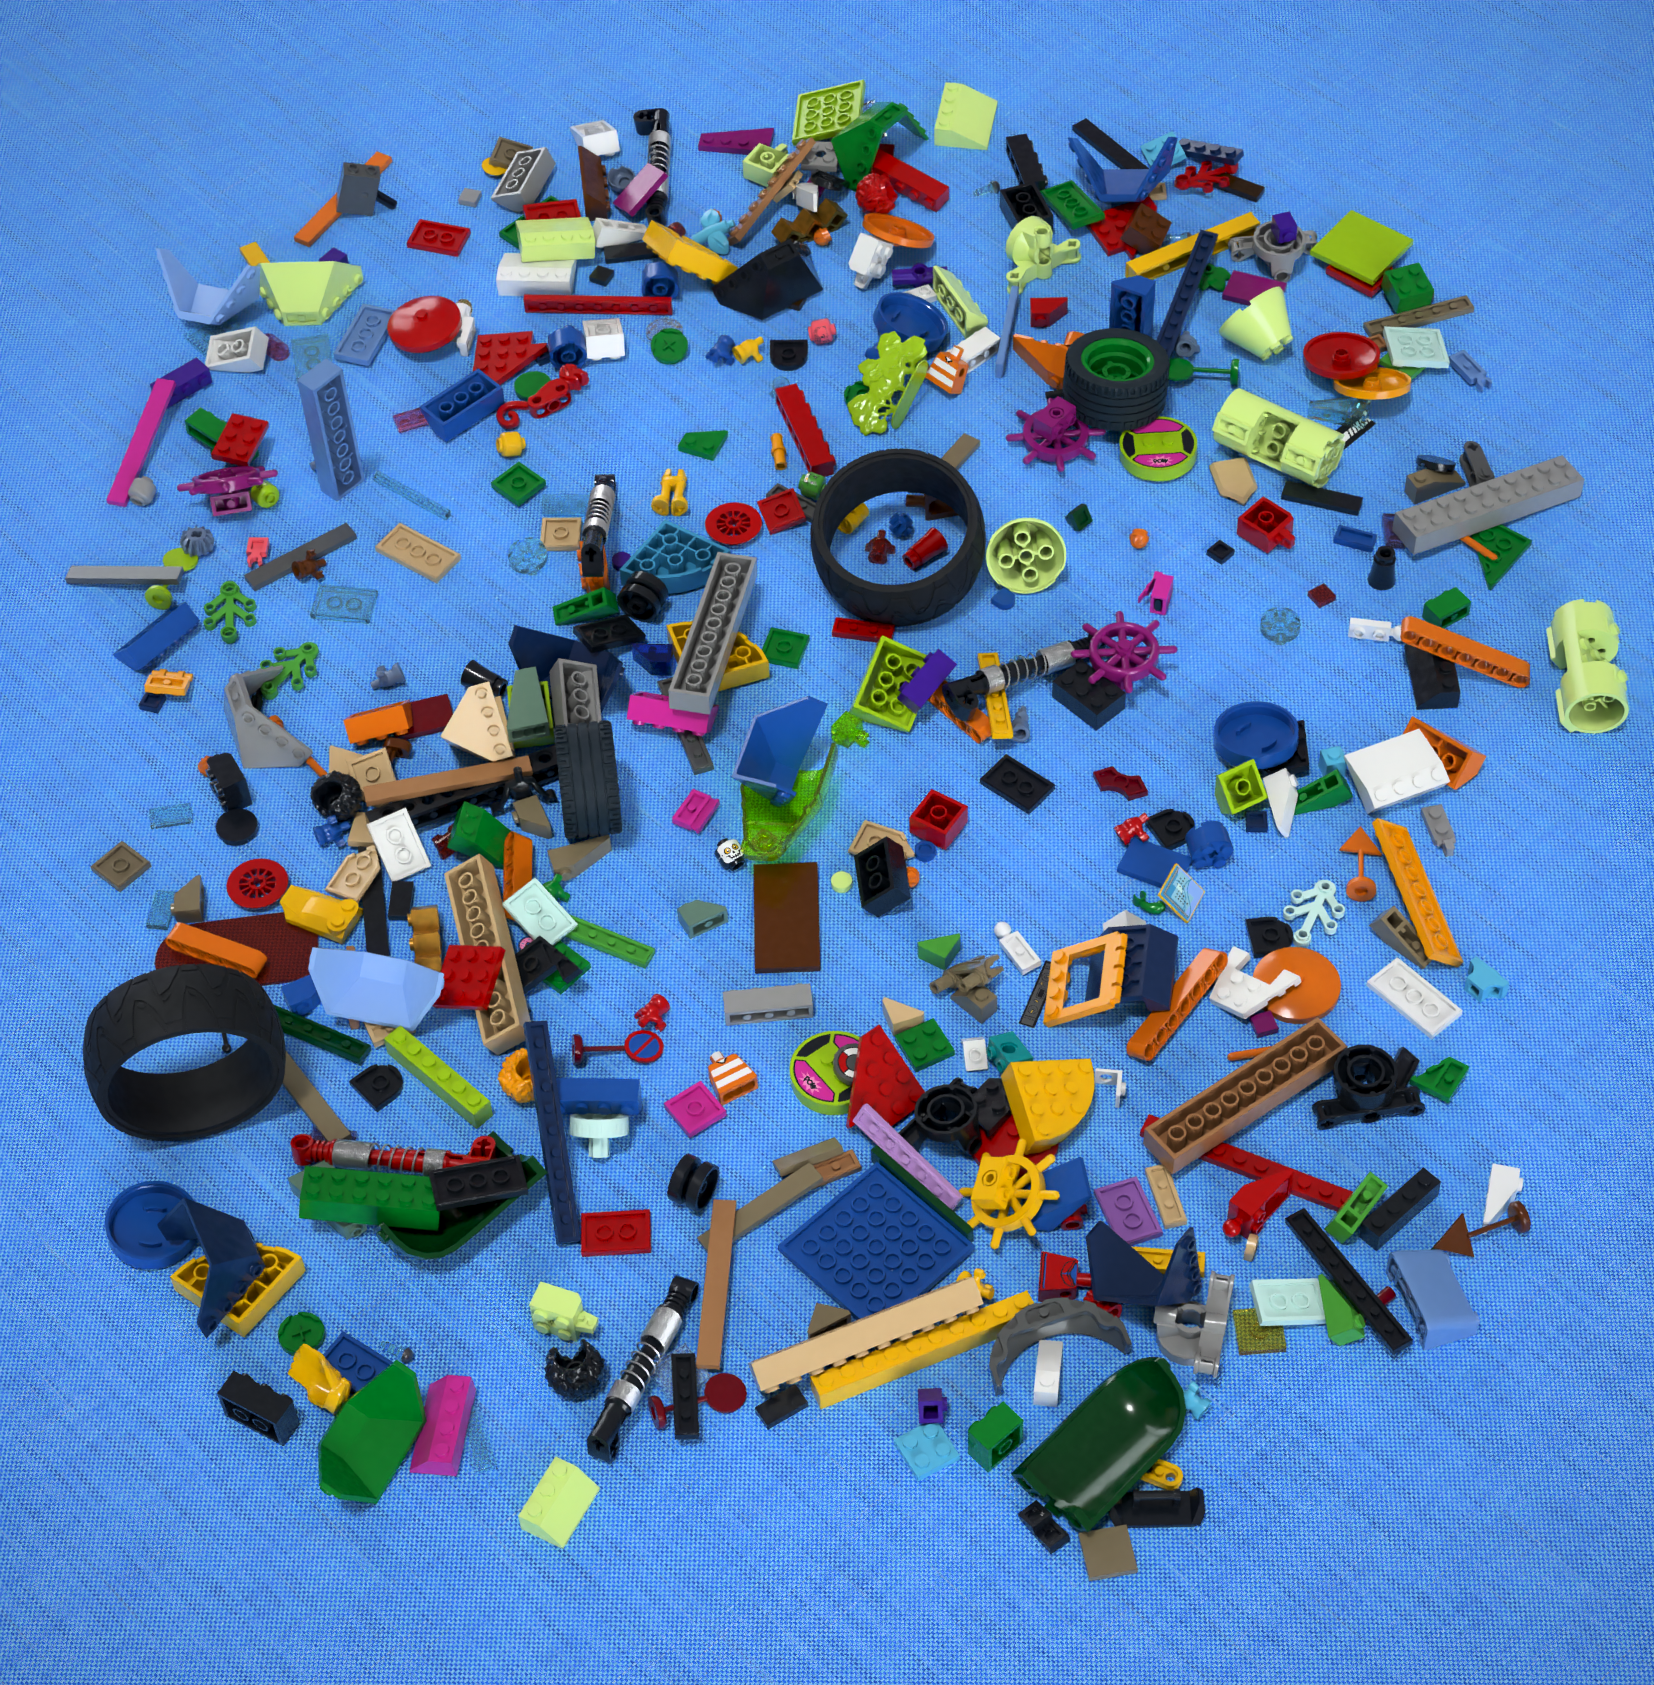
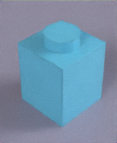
[1318,746,1347,777]

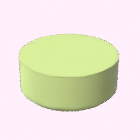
[831,871,852,893]

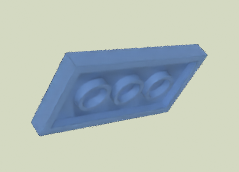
[333,303,395,366]

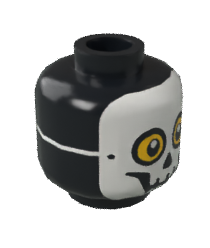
[714,838,746,871]

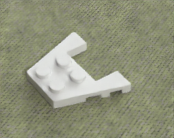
[1209,946,1302,1019]

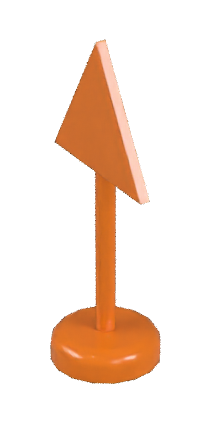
[1339,826,1382,902]

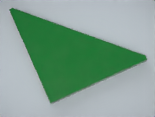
[1471,525,1532,591]

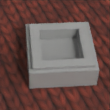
[458,188,482,207]

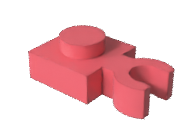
[246,537,270,567]

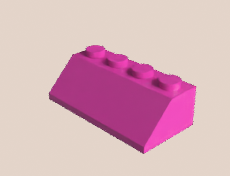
[627,691,719,736]
[409,1375,476,1476]

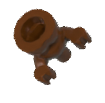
[292,549,326,580]

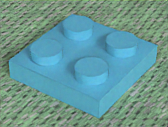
[1140,131,1187,168]
[893,1423,960,1481]

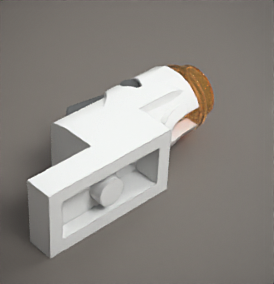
[451,299,476,357]

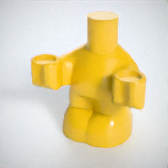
[732,336,764,364]
[956,1268,995,1300]

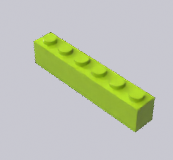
[384,1025,493,1129]

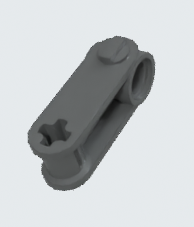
[1459,441,1495,487]

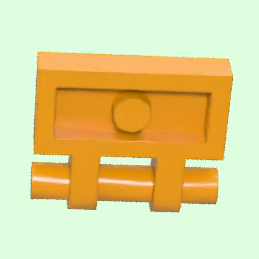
[144,669,193,696]

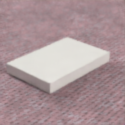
[366,808,431,883]

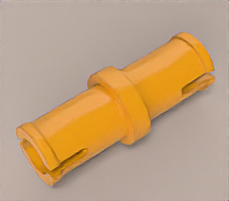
[770,433,787,470]

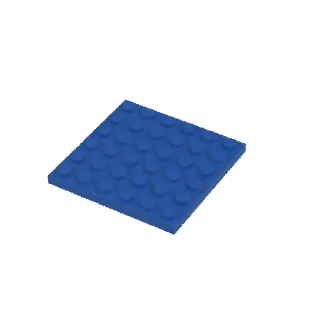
[778,1162,975,1320]

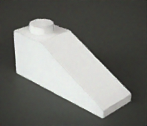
[793,183,819,212]
[592,218,647,248]
[1263,768,1299,838]
[1482,1164,1523,1234]
[1033,1340,1063,1407]

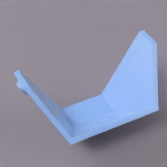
[156,248,260,325]
[308,947,445,1032]

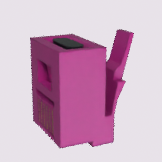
[1138,571,1174,615]

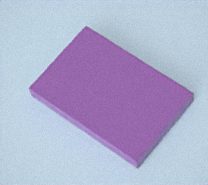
[1094,1176,1163,1246]

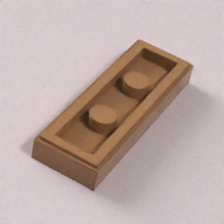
[790,1149,862,1190]

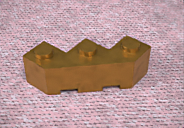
[771,198,848,243]
[407,904,443,972]

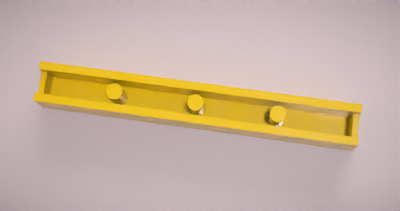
[1125,212,1260,280]

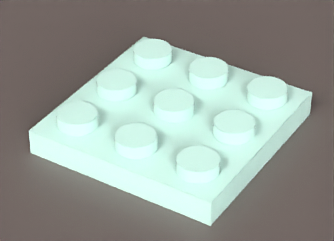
[1383,326,1450,369]

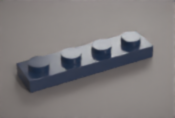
[1179,138,1244,166]

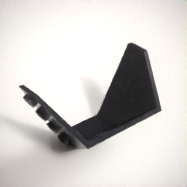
[711,238,824,320]

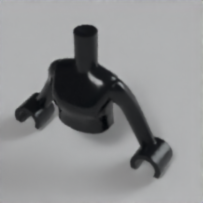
[490,766,558,816]

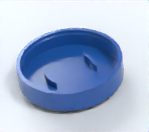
[873,292,948,352]
[1214,701,1299,769]
[105,1181,197,1269]

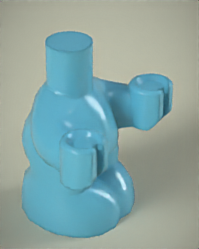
[1181,1381,1212,1420]

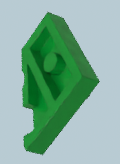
[678,430,728,461]
[1409,1057,1470,1103]

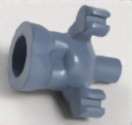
[1174,331,1200,357]
[370,662,406,690]
[1011,706,1030,742]

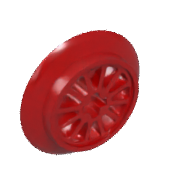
[705,502,762,545]
[226,859,288,908]

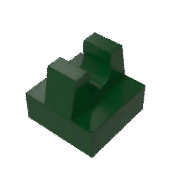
[1065,503,1093,531]

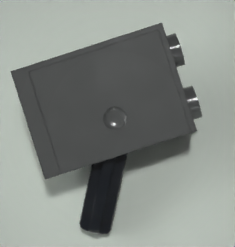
[336,162,397,216]

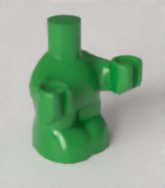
[542,874,570,902]

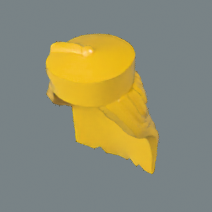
[288,1344,352,1415]

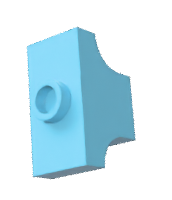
[1464,956,1510,1003]

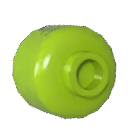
[250,480,279,508]

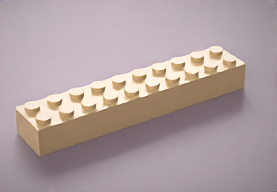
[444,854,531,1055]
[748,1277,984,1393]

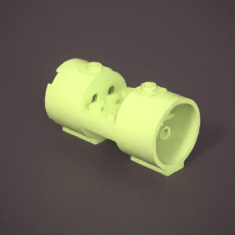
[1212,388,1345,488]
[1546,599,1629,734]

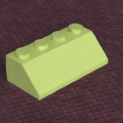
[933,265,988,339]

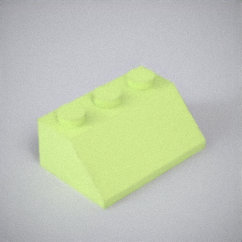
[518,1456,600,1549]

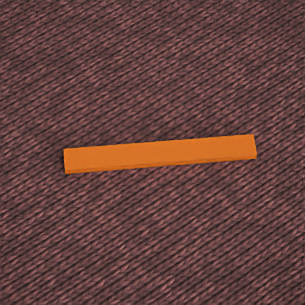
[294,151,392,247]

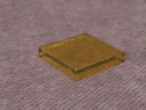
[1232,1308,1287,1355]

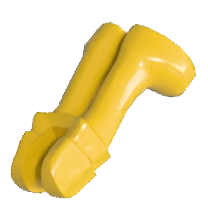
[651,469,688,516]

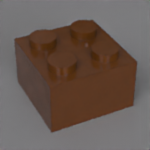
[1120,203,1172,255]

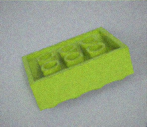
[848,635,927,733]

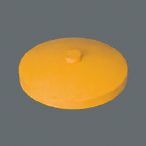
[1333,367,1411,400]

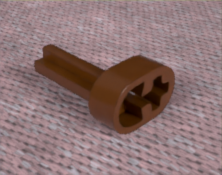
[382,737,413,765]

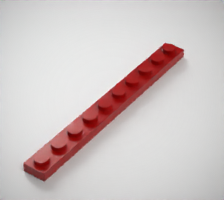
[1140,1114,1353,1212]

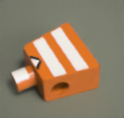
[925,345,969,394]
[708,1051,758,1106]

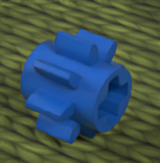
[889,513,913,537]

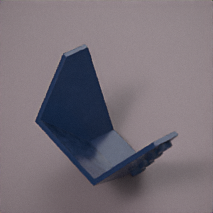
[508,625,625,713]
[157,1197,266,1339]
[1086,1221,1202,1306]

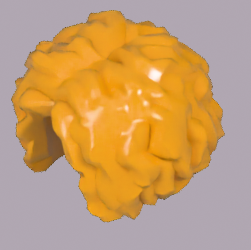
[497,1048,535,1103]

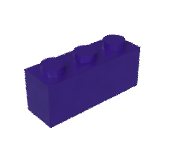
[150,357,212,409]
[897,649,957,714]

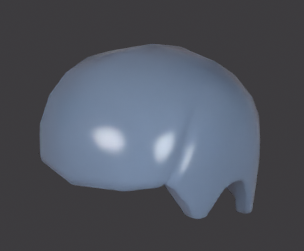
[607,166,636,193]

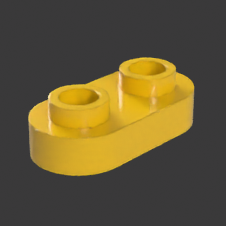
[1140,1459,1183,1490]

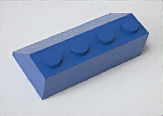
[1109,275,1156,338]
[419,369,505,442]
[113,602,200,671]
[556,1078,643,1115]

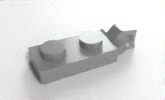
[1421,804,1456,857]

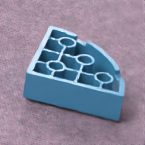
[620,519,731,594]

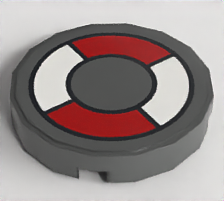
[833,1043,858,1086]

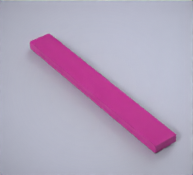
[106,378,176,507]

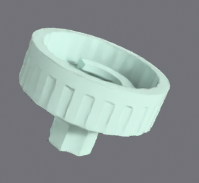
[570,1114,629,1158]

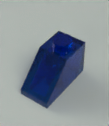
[632,643,674,676]

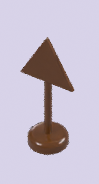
[1433,1201,1531,1257]

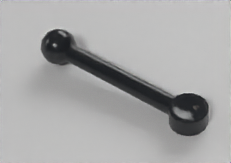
[222,1033,231,1053]

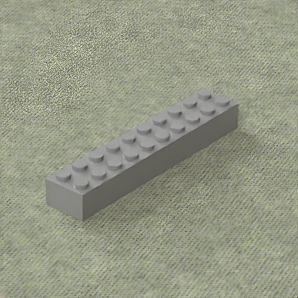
[1392,455,1585,555]
[668,552,757,715]

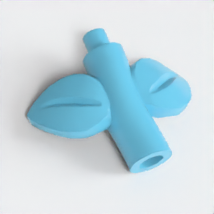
[692,209,736,255]

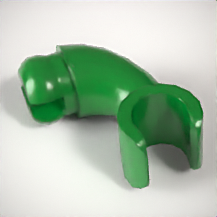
[1132,891,1166,914]

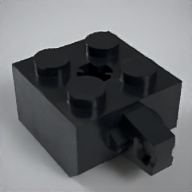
[205,752,252,811]

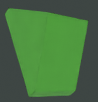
[917,933,961,971]

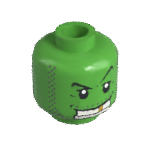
[798,472,827,500]

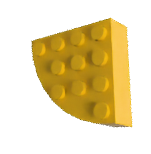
[642,220,738,285]
[666,621,770,692]
[1001,1058,1094,1155]
[170,1243,306,1338]

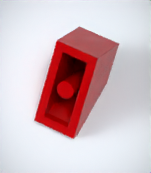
[1030,297,1068,327]

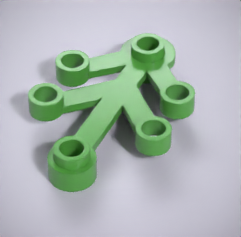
[203,581,257,644]
[260,642,319,700]

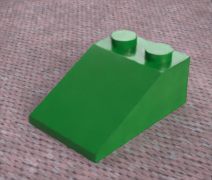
[447,801,511,870]

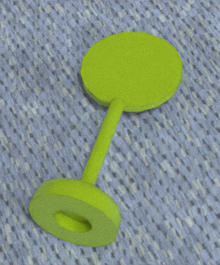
[145,548,199,610]

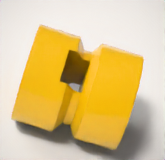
[837,503,869,534]

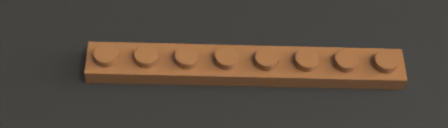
[728,137,816,246]

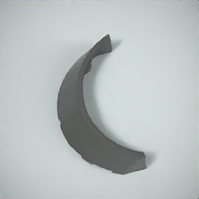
[989,1298,1132,1396]

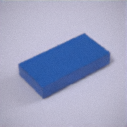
[1333,525,1377,553]

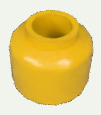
[496,431,526,457]

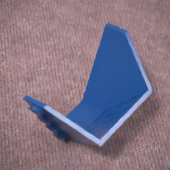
[1067,137,1178,202]
[731,696,828,808]

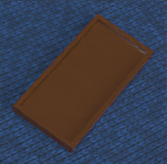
[753,862,820,974]

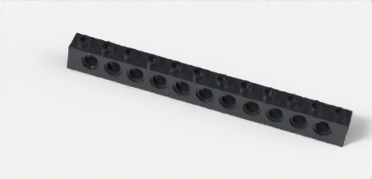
[365,745,559,829]

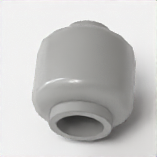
[128,476,157,506]

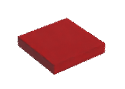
[757,488,807,535]

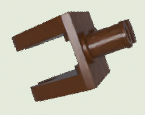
[906,492,959,521]

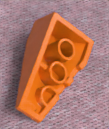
[1013,334,1069,390]
[1402,716,1486,790]

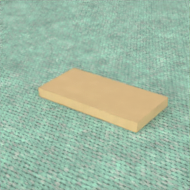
[375,523,461,583]

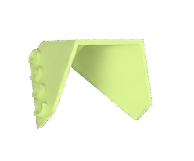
[256,261,363,326]

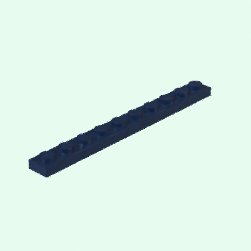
[1156,230,1218,362]
[523,1020,581,1245]

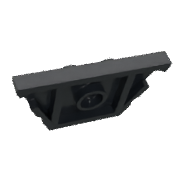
[973,1078,1012,1137]

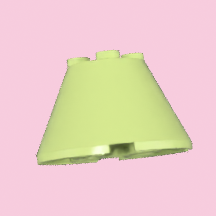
[1219,286,1294,361]
[986,518,1066,594]

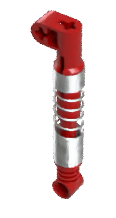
[290,1134,497,1177]

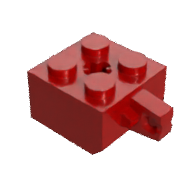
[1237,496,1295,554]

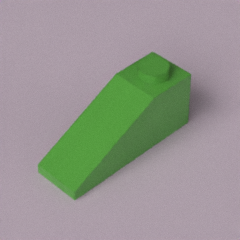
[1324,1171,1388,1244]
[1318,1274,1365,1346]

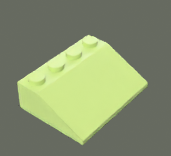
[934,82,998,150]
[515,217,596,262]

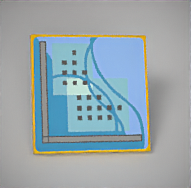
[1158,863,1205,923]

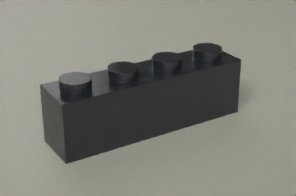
[1006,133,1048,191]
[1359,1167,1441,1251]

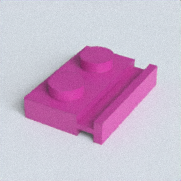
[672,789,720,834]

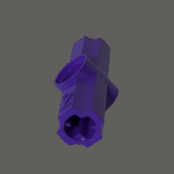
[892,263,948,288]

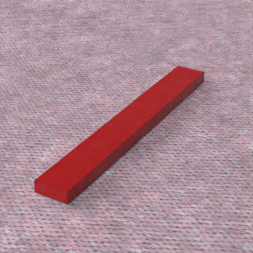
[523,294,673,315]

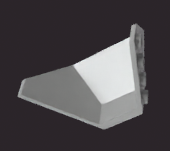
[224,665,313,769]

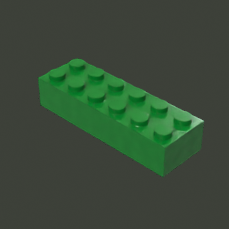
[299,1166,440,1231]

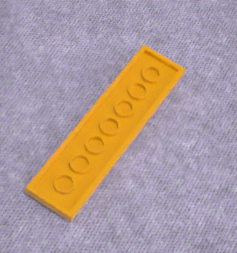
[1372,818,1463,967]

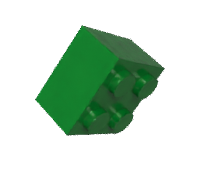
[1381,262,1434,314]
[968,1401,1024,1473]

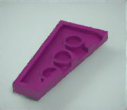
[698,128,774,155]

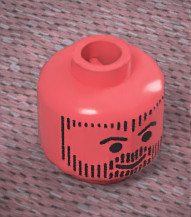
[808,318,836,345]

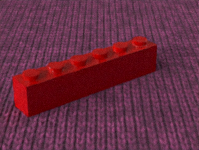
[870,148,949,213]
[775,383,836,477]

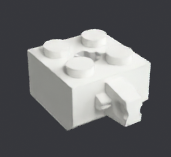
[848,232,894,289]

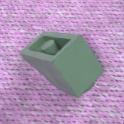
[677,900,728,939]

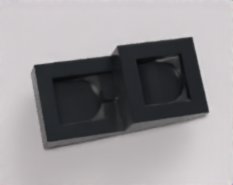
[1018,1500,1070,1554]

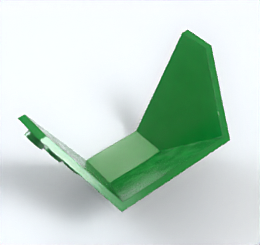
[831,102,929,192]
[318,1360,427,1504]

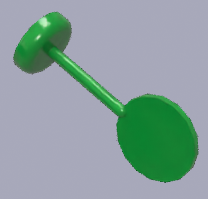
[1169,358,1239,385]

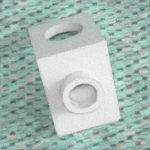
[960,1037,988,1071]
[1095,1068,1126,1108]

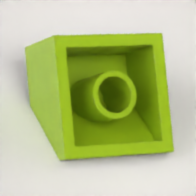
[1214,759,1268,815]

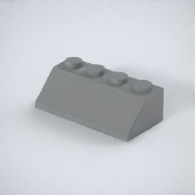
[491,147,556,212]
[549,658,602,727]

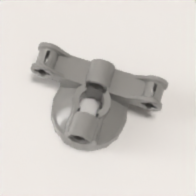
[1228,221,1318,283]
[1153,1270,1235,1378]

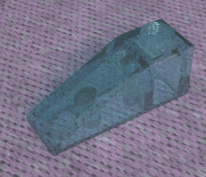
[1307,397,1371,430]

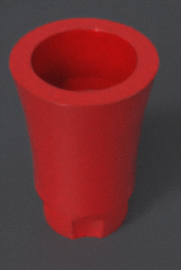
[902,528,948,570]

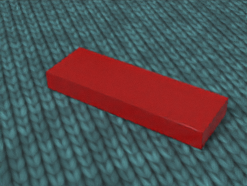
[832,617,895,643]

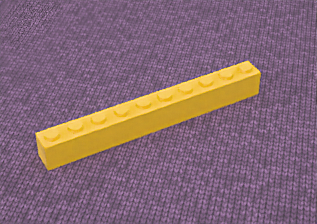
[810,1290,1034,1410]

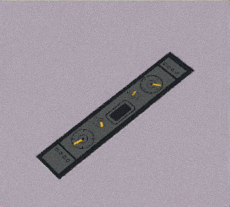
[1018,960,1051,1028]

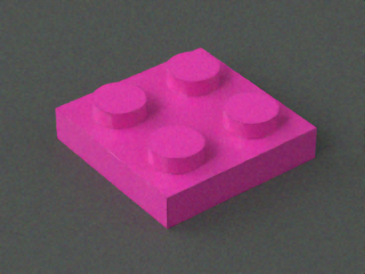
[664,1081,727,1138]

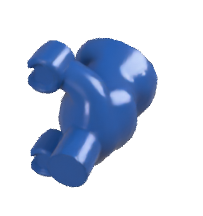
[705,335,735,366]
[313,815,350,848]

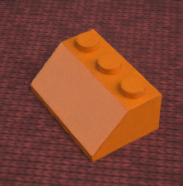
[343,699,413,746]

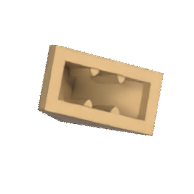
[882,997,924,1037]

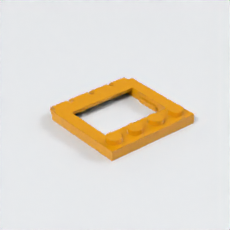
[1043,931,1128,1028]

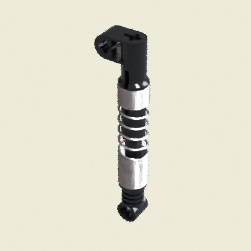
[633,108,671,226]
[581,474,616,577]
[942,634,1106,721]
[587,1275,699,1463]

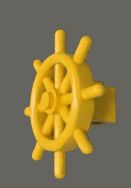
[959,1138,1060,1250]

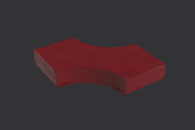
[1093,766,1148,801]

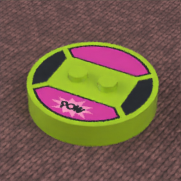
[1119,416,1197,481]
[789,1031,860,1115]

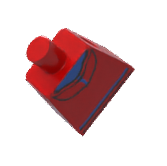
[1038,1251,1091,1302]

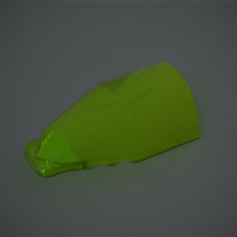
[740,743,838,861]

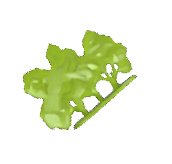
[847,331,928,436]

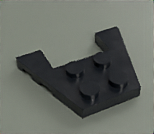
[1258,720,1309,777]
[515,936,583,1013]

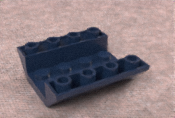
[1085,924,1179,1015]

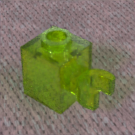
[831,711,869,749]

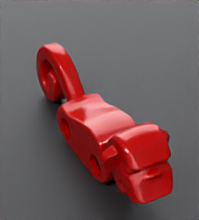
[496,364,589,429]

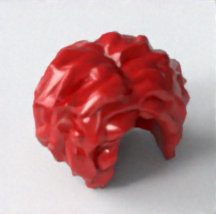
[855,173,898,214]

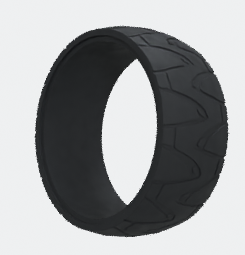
[810,448,986,627]
[82,964,286,1141]

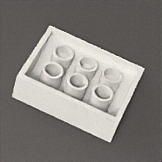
[496,253,577,296]
[1343,729,1450,814]

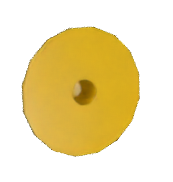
[482,157,507,176]

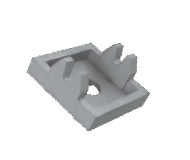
[801,141,838,173]

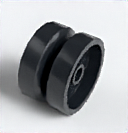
[617,571,668,622]
[667,1153,720,1212]

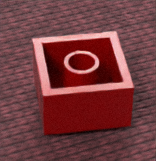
[909,789,968,850]

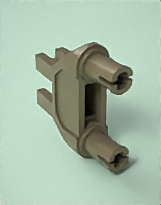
[929,954,1004,994]

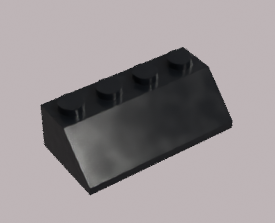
[1404,629,1460,710]

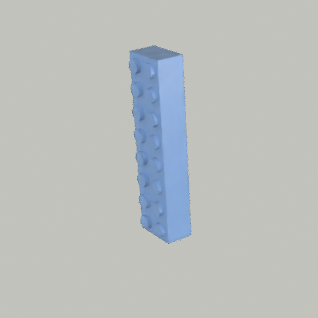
[297,359,365,502]

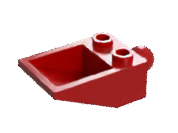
[1222,1168,1294,1240]

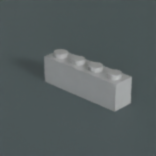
[723,983,813,1026]

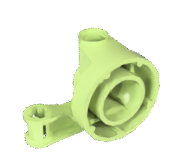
[1005,216,1081,294]

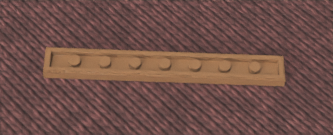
[363,755,533,807]
[696,1199,737,1370]

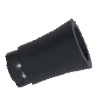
[1367,546,1396,590]
[461,660,508,697]

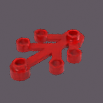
[1174,161,1239,193]

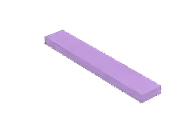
[853,1103,963,1210]

